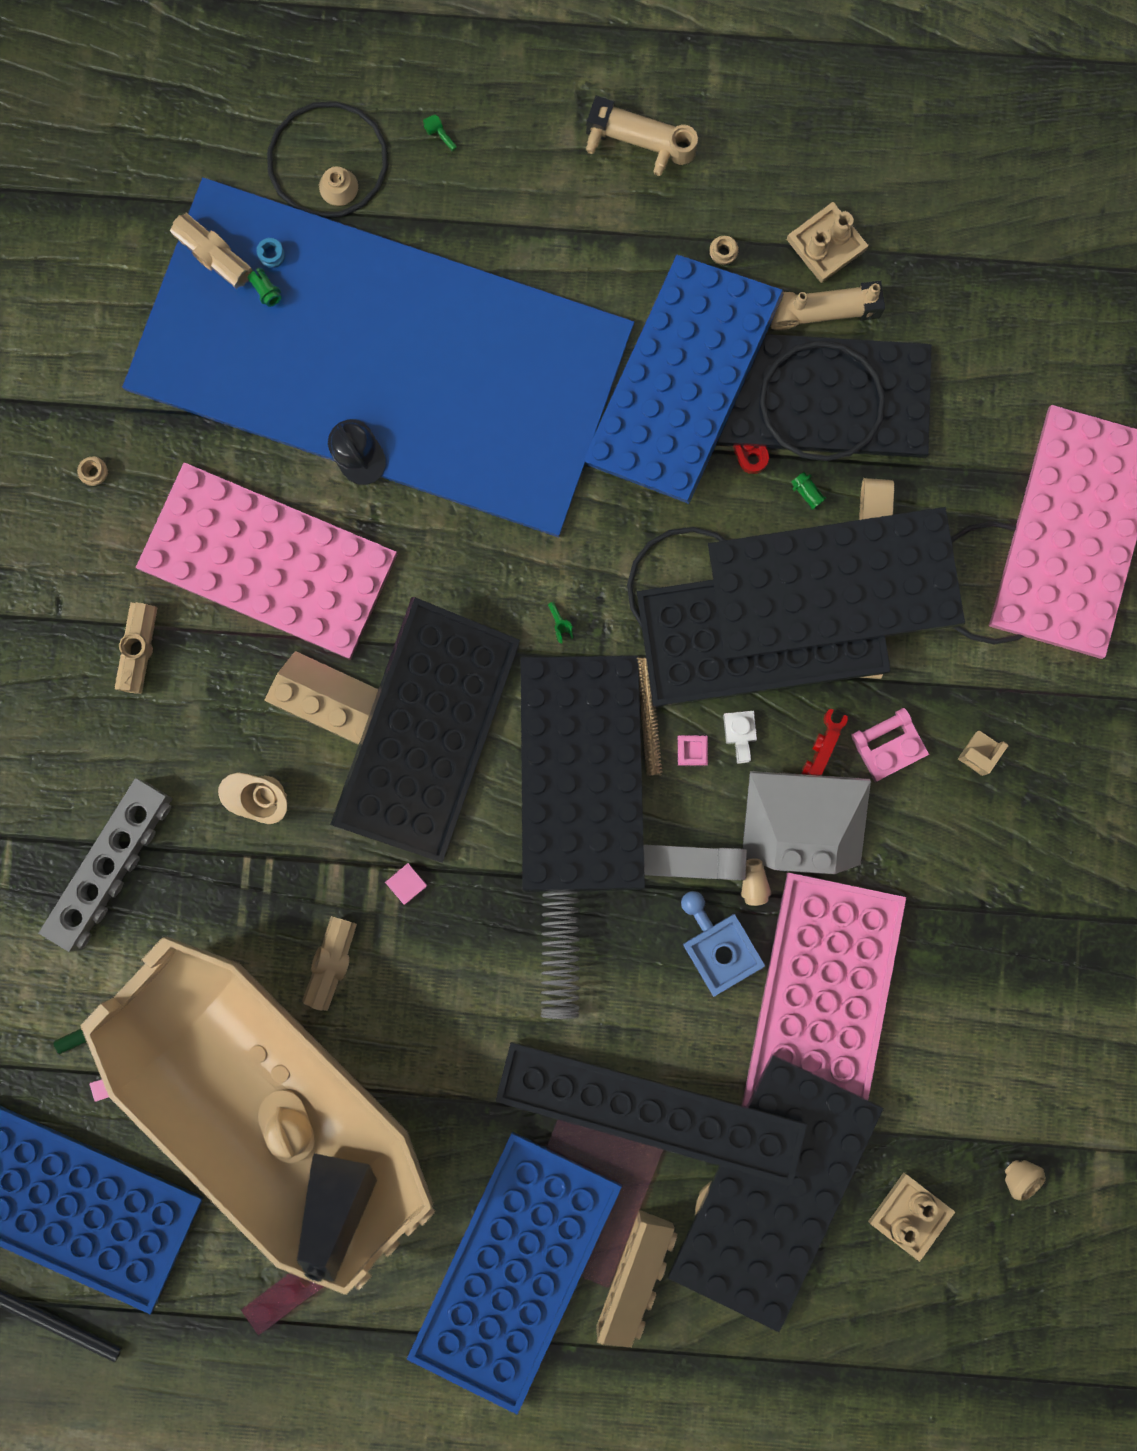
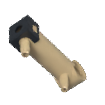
[586,95,698,176]
[771,281,885,330]

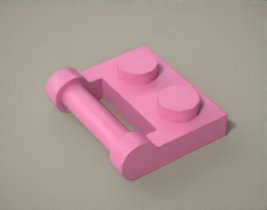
[851,708,929,782]

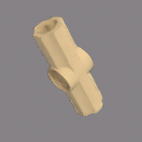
[170,213,252,289]
[114,602,158,694]

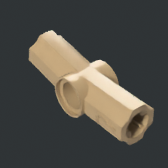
[302,917,357,1011]

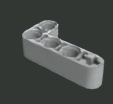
[644,845,747,880]

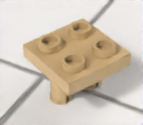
[786,202,868,283]
[868,1173,955,1262]

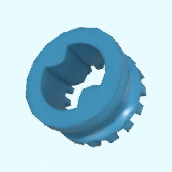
[257,238,285,268]

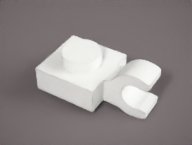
[723,711,757,764]

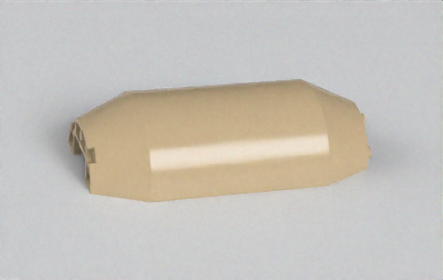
[81,936,435,1295]

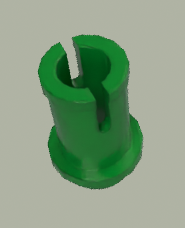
[248,268,282,307]
[791,472,827,510]

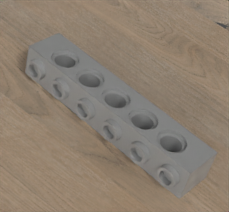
[39,778,173,952]

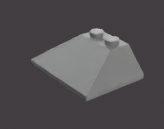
[742,771,871,874]

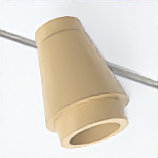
[741,859,771,906]

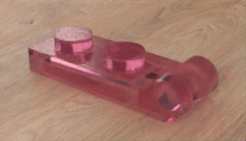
[241,1273,324,1335]

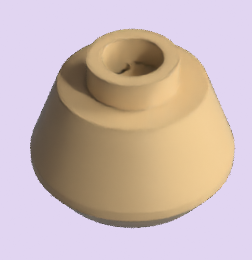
[319,166,358,206]
[1005,1160,1046,1201]

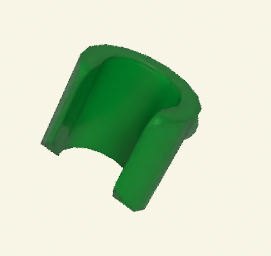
[423,115,457,151]
[548,602,574,643]

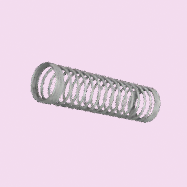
[541,891,580,1019]

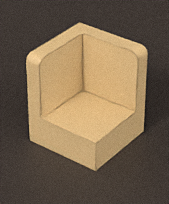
[958,731,1008,776]

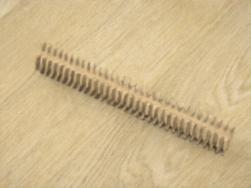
[637,658,662,776]

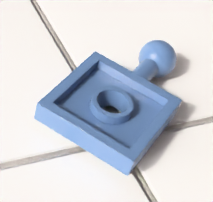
[681,891,765,997]

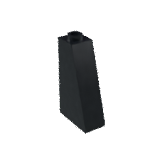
[297,1153,377,1282]

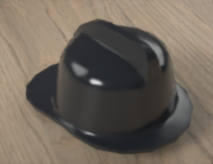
[328,419,386,485]

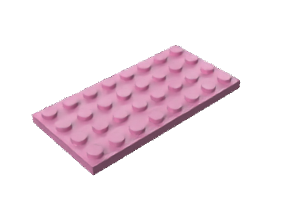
[989,405,1137,659]
[136,463,398,660]
[742,873,906,1106]

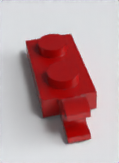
[800,708,848,776]

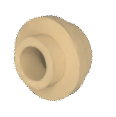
[710,236,739,265]
[78,456,108,486]

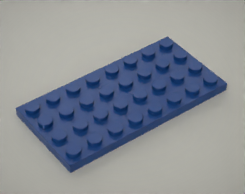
[584,255,784,504]
[0,1106,204,1314]
[406,1132,622,1415]

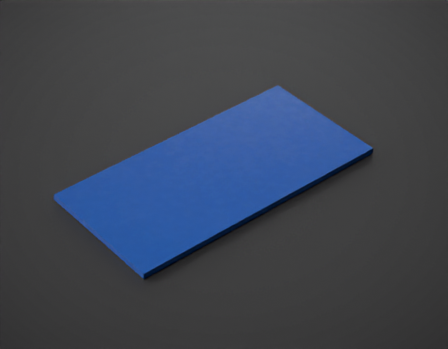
[122,177,634,538]

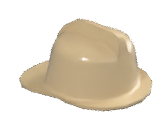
[218,773,288,824]
[258,1090,315,1163]

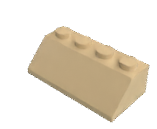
[264,651,378,745]
[596,1210,677,1348]

